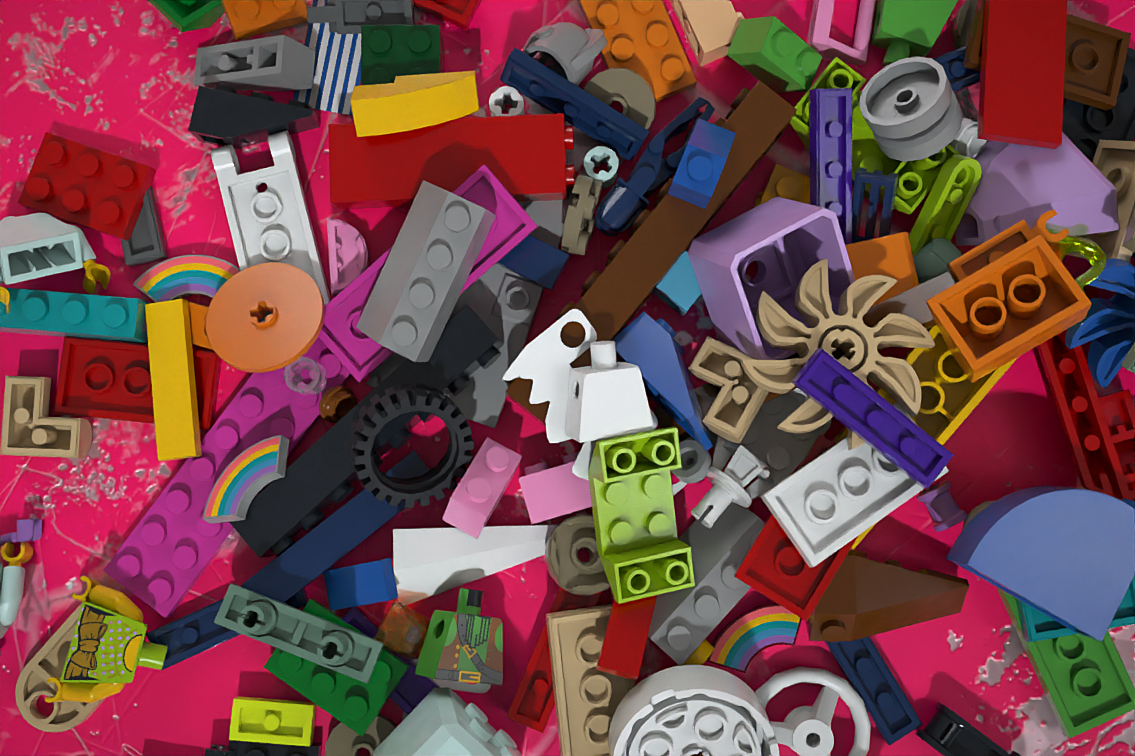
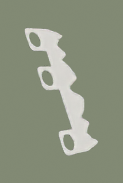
[502,309,688,496]

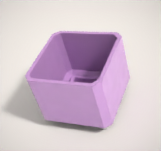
[688,197,856,360]

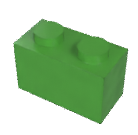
[727,16,822,93]

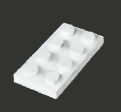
[760,402,949,567]

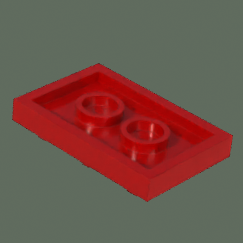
[18,132,156,241]

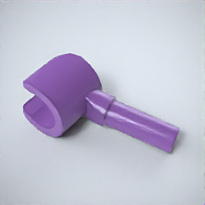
[0,519,42,546]

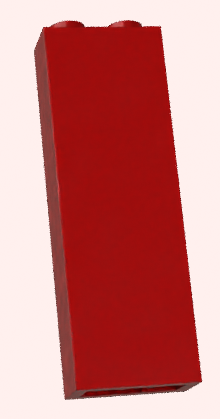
[328,113,576,209]

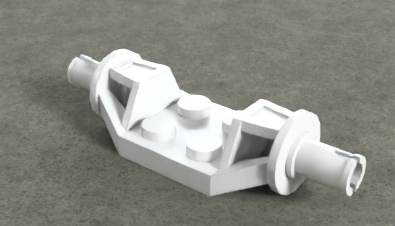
[690,388,832,528]

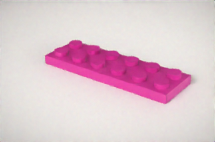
[318,164,538,382]

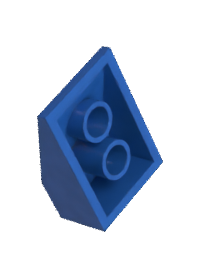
[612,311,712,451]

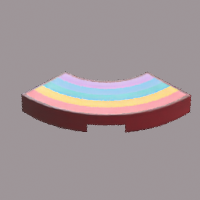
[706,603,802,673]

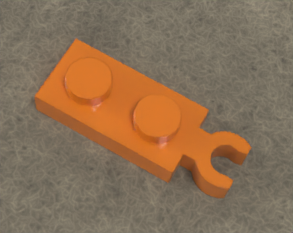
[946,210,1069,283]

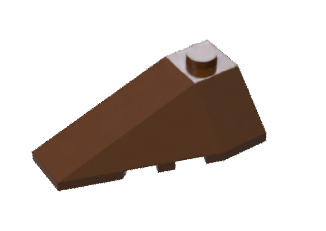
[806,550,969,642]

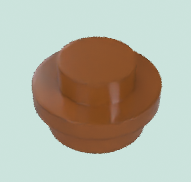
[319,385,357,423]

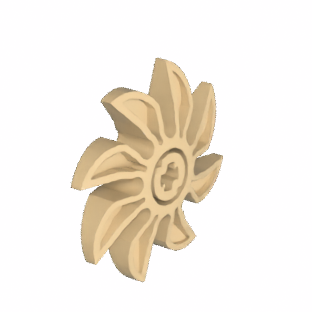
[741,259,935,451]

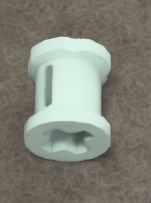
[583,146,619,189]

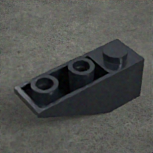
[188,84,321,149]

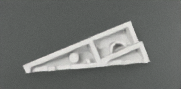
[393,524,559,606]

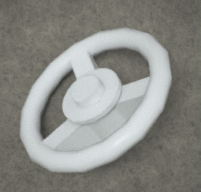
[755,667,871,756]

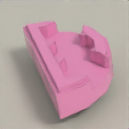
[327,218,370,297]

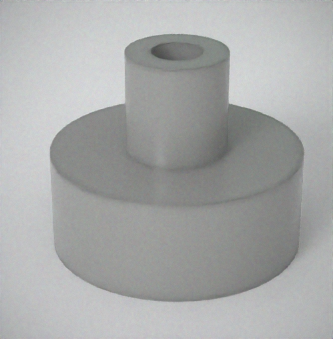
[671,440,712,483]

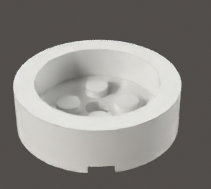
[608,665,780,756]

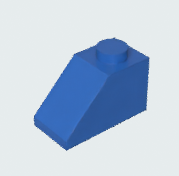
[668,118,736,209]

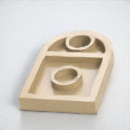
[15,603,107,732]

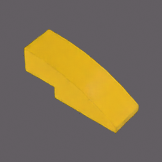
[350,71,479,137]

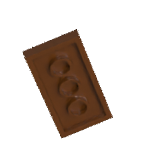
[962,0,1131,111]

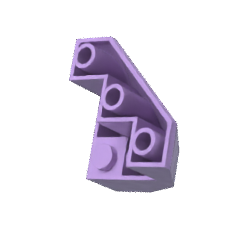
[955,132,1119,246]

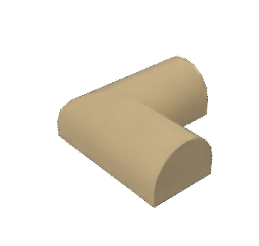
[688,336,769,444]
[0,376,92,458]

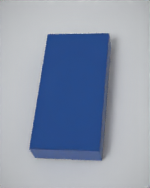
[324,558,399,611]

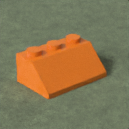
[926,234,1092,383]

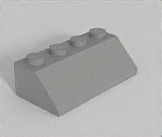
[356,180,497,362]
[648,502,765,666]

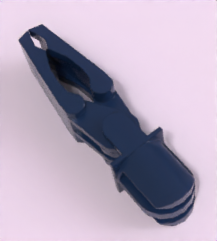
[595,97,715,237]

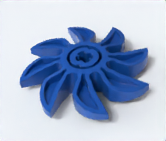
[1065,258,1135,389]

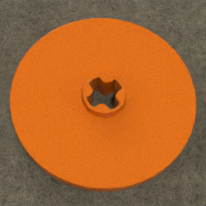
[206,262,325,373]

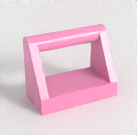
[807,0,876,65]

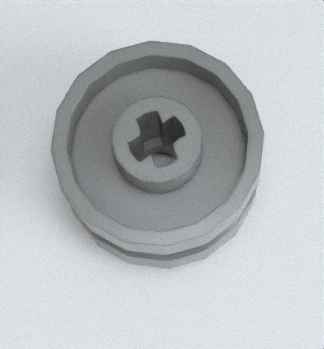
[859,56,963,162]

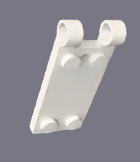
[211,130,331,323]

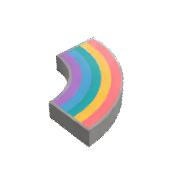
[133,255,240,302]
[202,435,289,524]

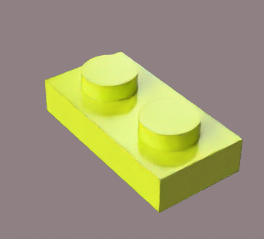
[229,696,317,747]

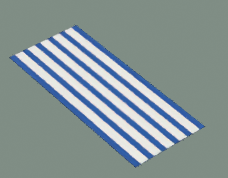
[293,0,361,116]

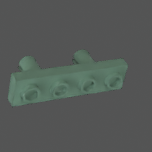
[214,584,385,683]

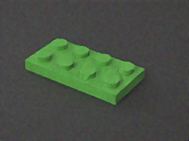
[996,587,1135,738]

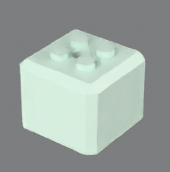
[372,687,521,756]

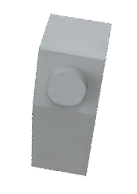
[194,35,315,92]

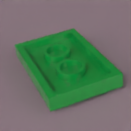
[264,599,410,737]

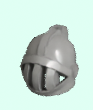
[522,22,607,87]

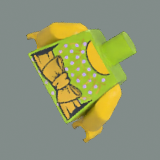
[45,576,168,703]

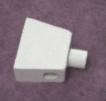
[565,341,654,443]

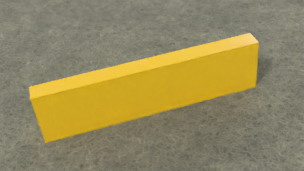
[145,299,202,461]

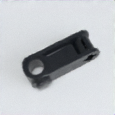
[915,702,1021,756]

